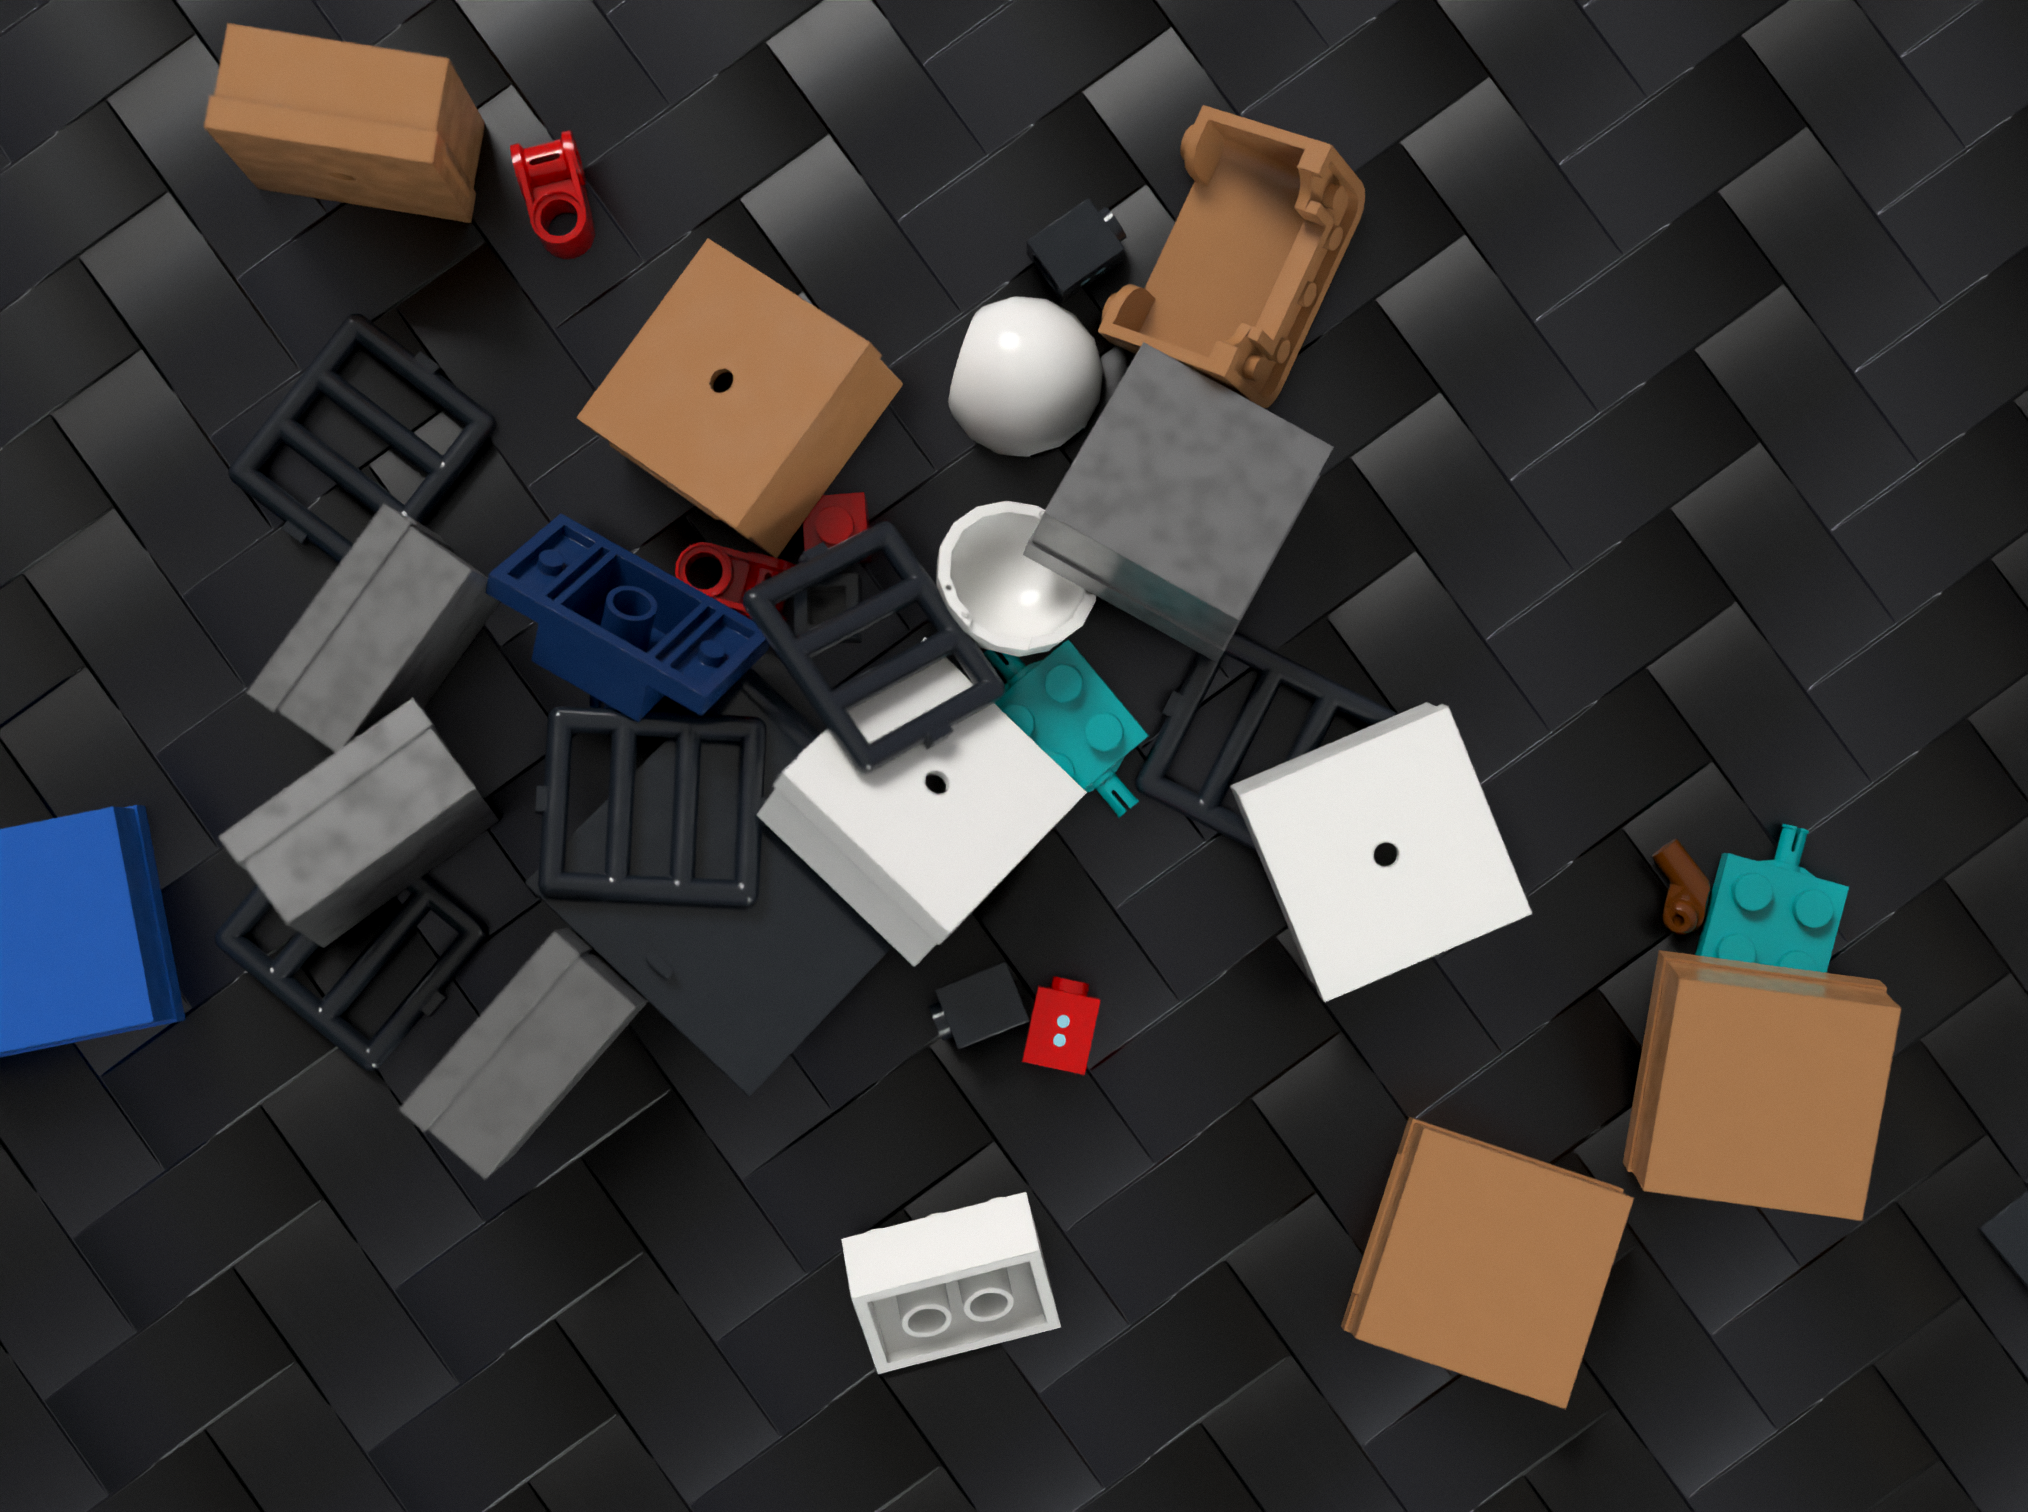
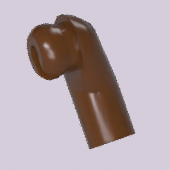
[1652,838,1711,935]

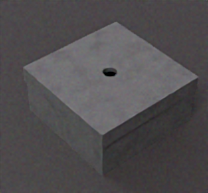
[1023,342,1334,662]
[247,504,500,753]
[219,698,499,948]
[399,927,648,1179]

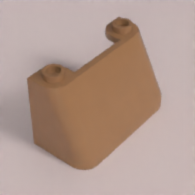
[1098,105,1365,409]

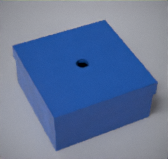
[0,805,185,1058]

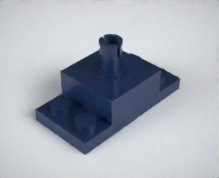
[485,513,770,722]

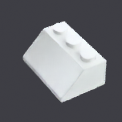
[841,1192,1061,1374]

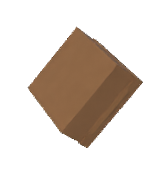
[204,24,485,223]
[577,238,903,559]
[1623,950,1901,1221]
[1341,1117,1634,1409]

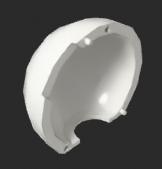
[948,296,1103,457]
[936,501,1096,657]

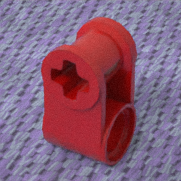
[510,130,595,259]
[675,542,796,621]

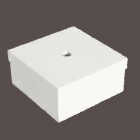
[757,638,1087,967]
[1230,702,1532,1002]

